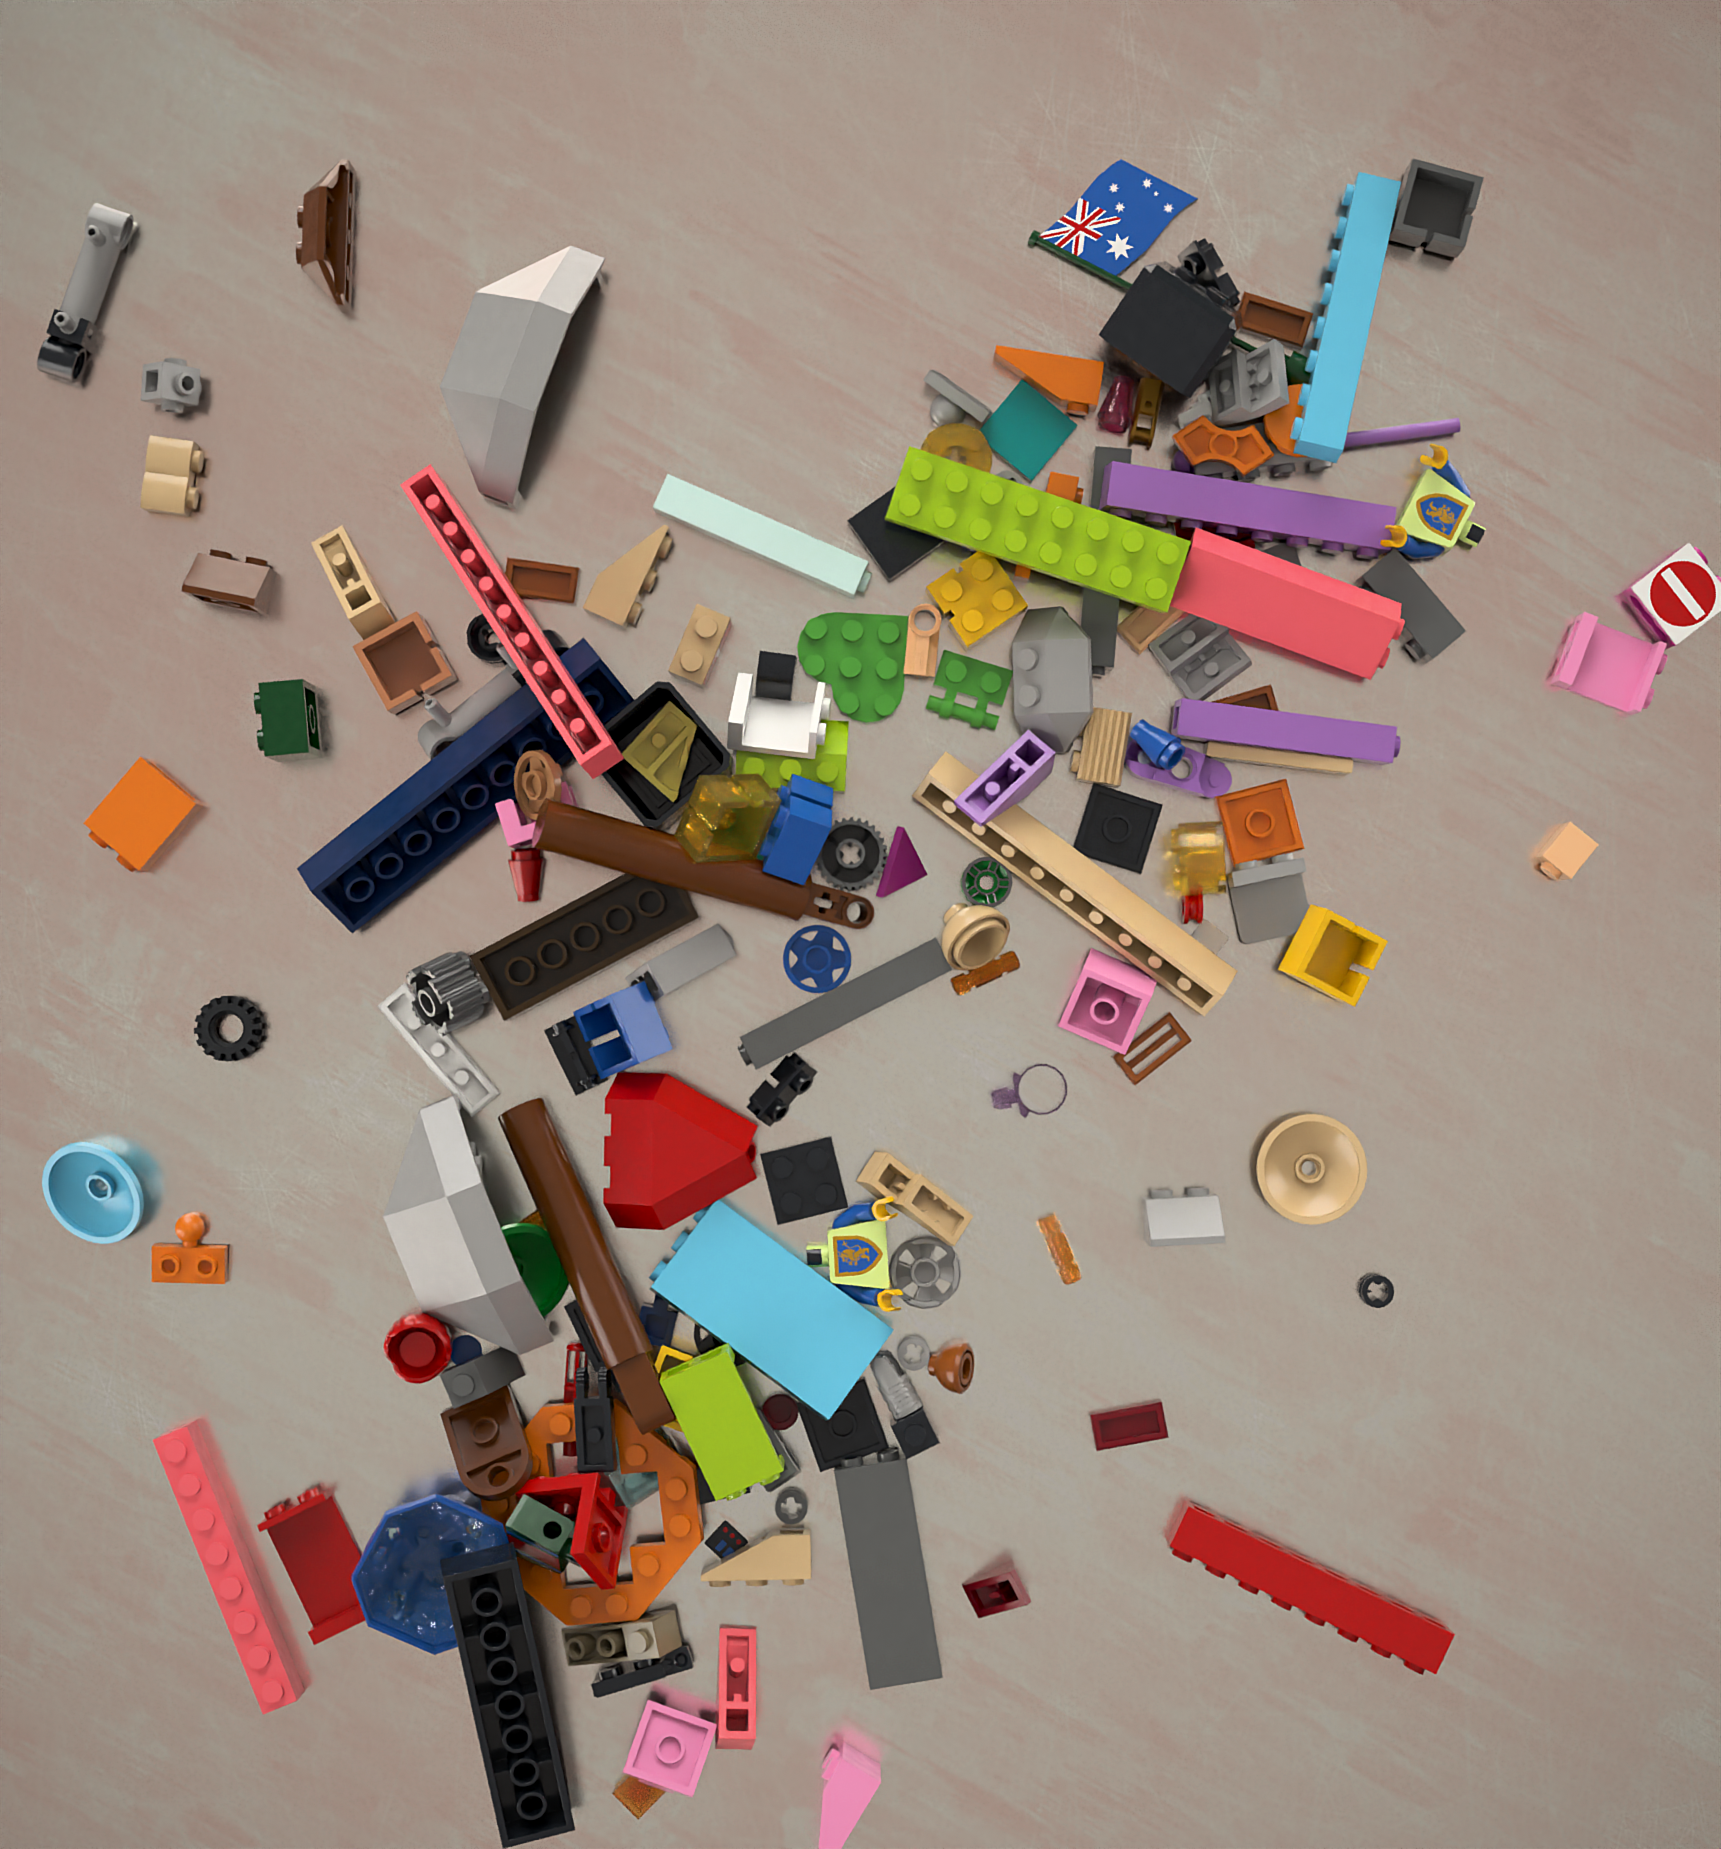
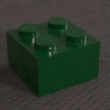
[254,679,322,762]

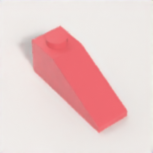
[715,1628,756,1750]

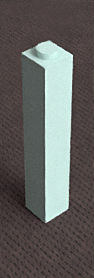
[653,474,872,599]

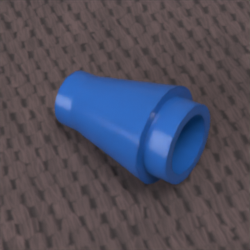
[1130,719,1185,770]

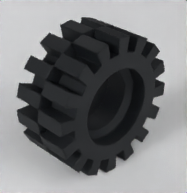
[194,996,265,1062]

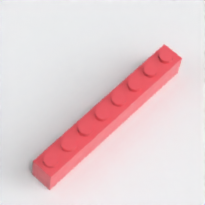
[153,1420,305,1715]

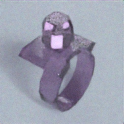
[991,1064,1067,1118]

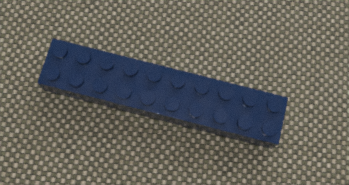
[297,637,634,933]

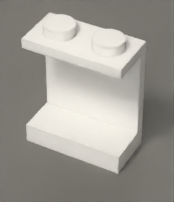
[727,672,831,759]

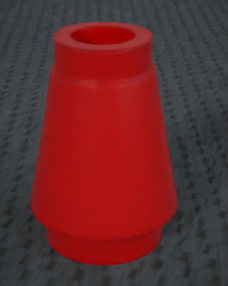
[508,848,544,902]

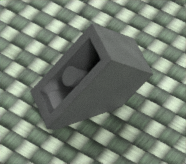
[439,1346,526,1409]

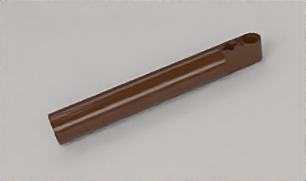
[532,798,874,929]
[498,1098,677,1435]

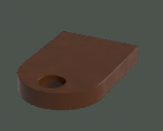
[440,1385,533,1501]

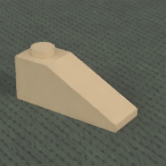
[311,525,396,640]

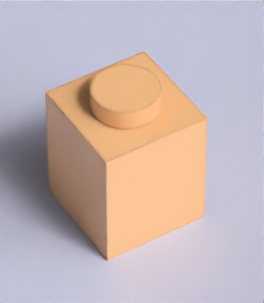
[1535,822,1599,881]

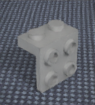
[1227,852,1309,944]

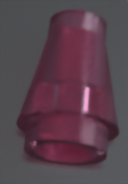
[1097,376,1135,433]

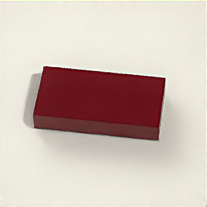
[1089,1400,1169,1451]

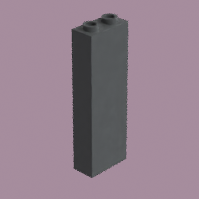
[834,1450,943,1690]

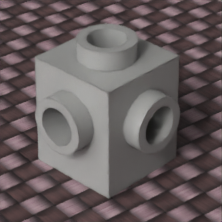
[141,358,202,413]

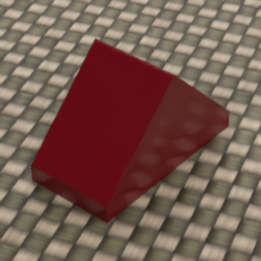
[962,1559,1031,1618]

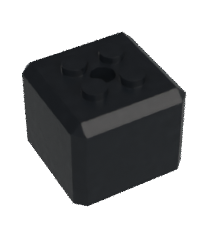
[1099,261,1243,398]
[601,681,733,831]

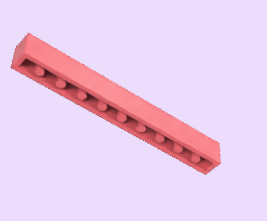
[400,464,624,779]

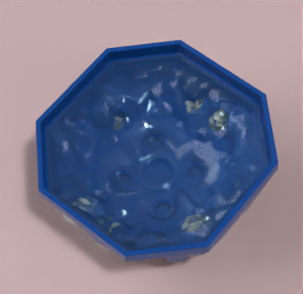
[351,1493,509,1655]

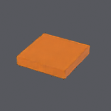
[1214,779,1305,867]

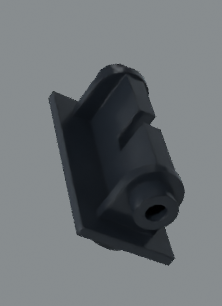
[1178,238,1240,307]
[544,1016,609,1096]
[747,1052,818,1127]

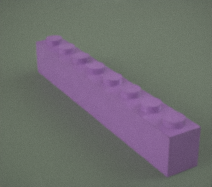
[1099,461,1397,559]

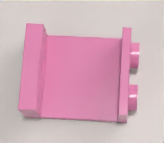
[1551,612,1668,715]

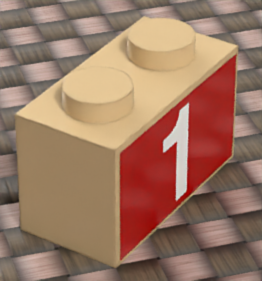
[668,604,732,689]

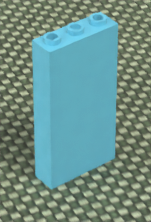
[649,1200,893,1421]

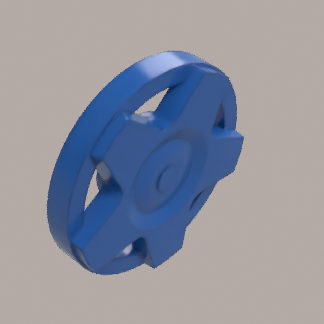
[783,925,851,993]

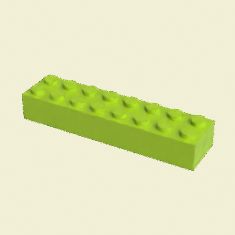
[884,446,1191,613]

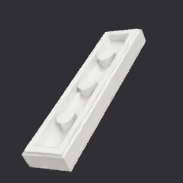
[377,983,501,1117]

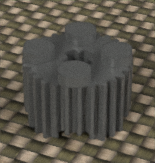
[815,817,887,892]
[406,951,490,1037]

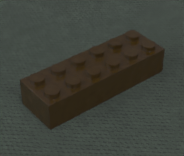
[470,873,702,1021]

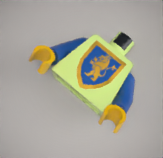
[1380,443,1486,559]
[806,1196,903,1312]

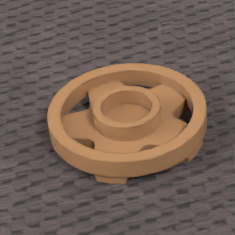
[514,750,563,820]

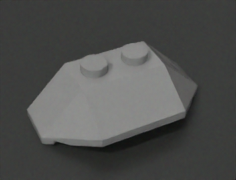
[1012,606,1093,753]

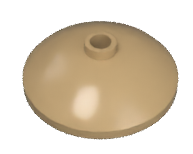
[1256,1114,1367,1225]

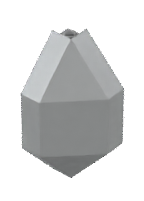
[440,246,605,509]
[383,1094,554,1355]

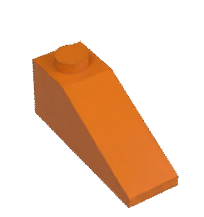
[993,345,1104,415]

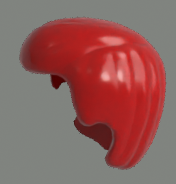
[383,1311,453,1384]

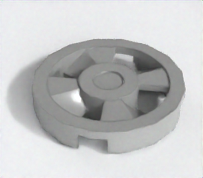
[889,1235,962,1309]

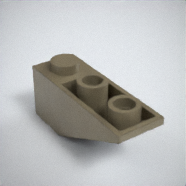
[561,1610,682,1666]

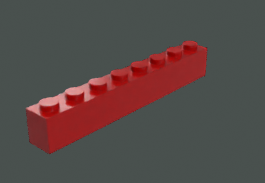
[1166,1501,1455,1675]

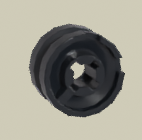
[466,614,504,665]

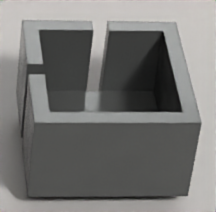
[1389,158,1484,258]

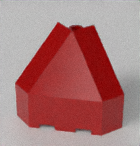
[603,1072,758,1230]

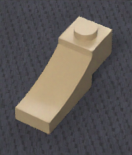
[856,1151,973,1246]

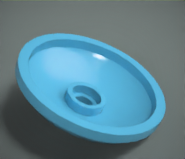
[42,1142,144,1244]

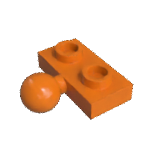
[152,1213,228,1284]

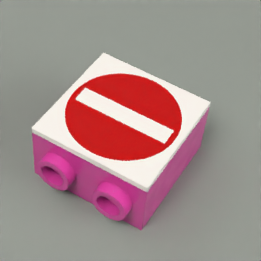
[1622,543,1721,649]

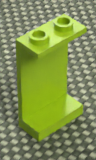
[660,1343,784,1501]

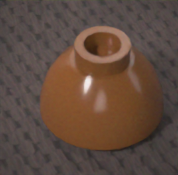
[928,1343,974,1394]

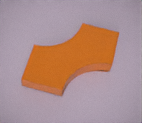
[1171,415,1274,477]

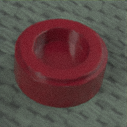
[762,1392,799,1430]

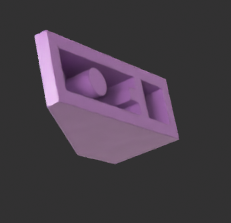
[954,730,1056,827]

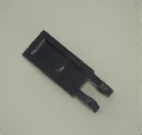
[574,1367,617,1473]

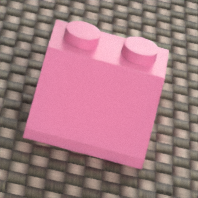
[1058,948,1157,1055]

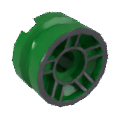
[961,857,1013,907]

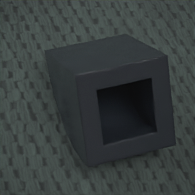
[755,651,797,701]

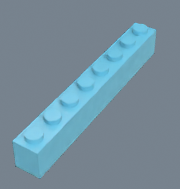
[1290,172,1401,463]

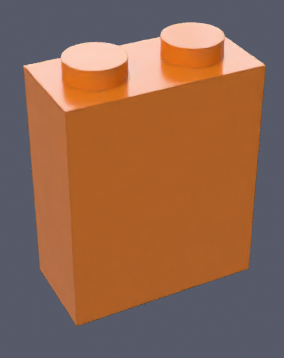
[83,757,203,872]

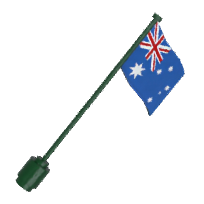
[1028,159,1311,386]

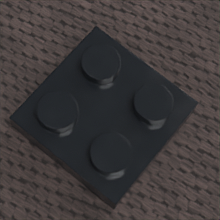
[760,1136,849,1225]

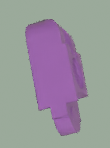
[1124,739,1232,799]

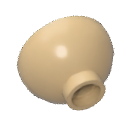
[942,903,1010,970]

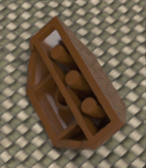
[296,159,355,313]

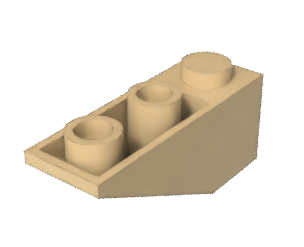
[583,525,674,630]
[701,1529,812,1587]

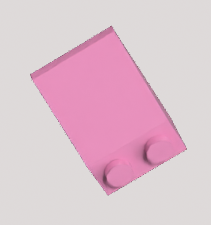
[818,1742,881,1849]

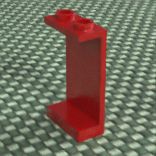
[257,1487,365,1645]

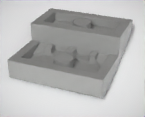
[1209,339,1289,426]
[1148,614,1252,701]

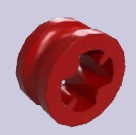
[1182,891,1203,924]

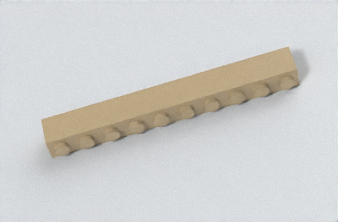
[912,752,1238,1017]

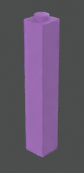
[1171,698,1401,765]

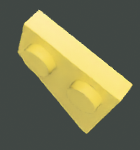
[621,700,697,802]

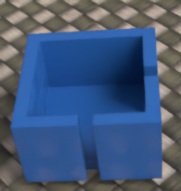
[759,774,833,885]
[573,981,673,1079]

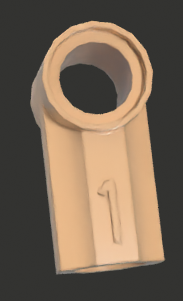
[903,604,942,677]

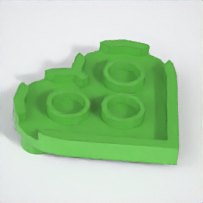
[797,612,908,724]

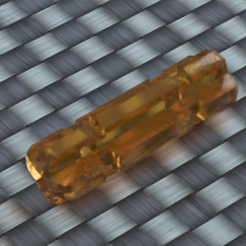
[951,951,1020,996]
[1038,1214,1082,1285]

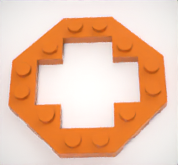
[481,1399,704,1626]

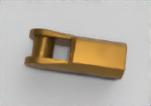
[1128,378,1165,447]

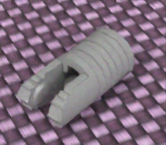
[870,1351,923,1420]

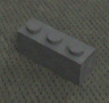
[1356,548,1466,663]

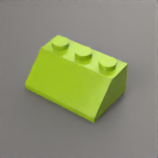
[735,720,849,794]

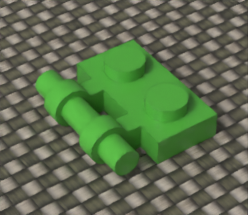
[926,650,1013,730]

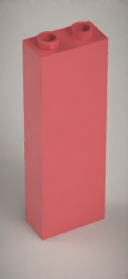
[1170,527,1405,680]

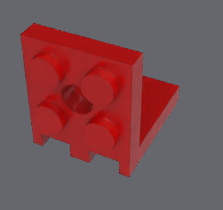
[515,1472,628,1590]

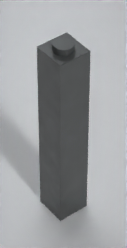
[1079,446,1132,676]
[737,937,952,1070]

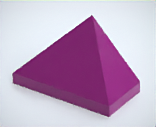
[876,826,928,899]

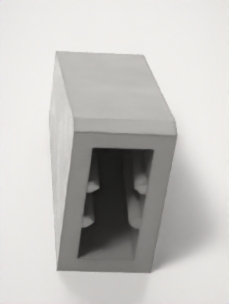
[625,923,737,1002]

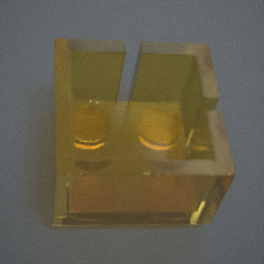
[674,773,782,863]

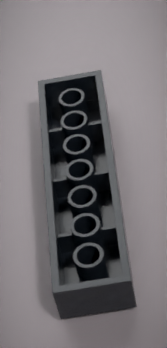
[440,1542,575,1849]

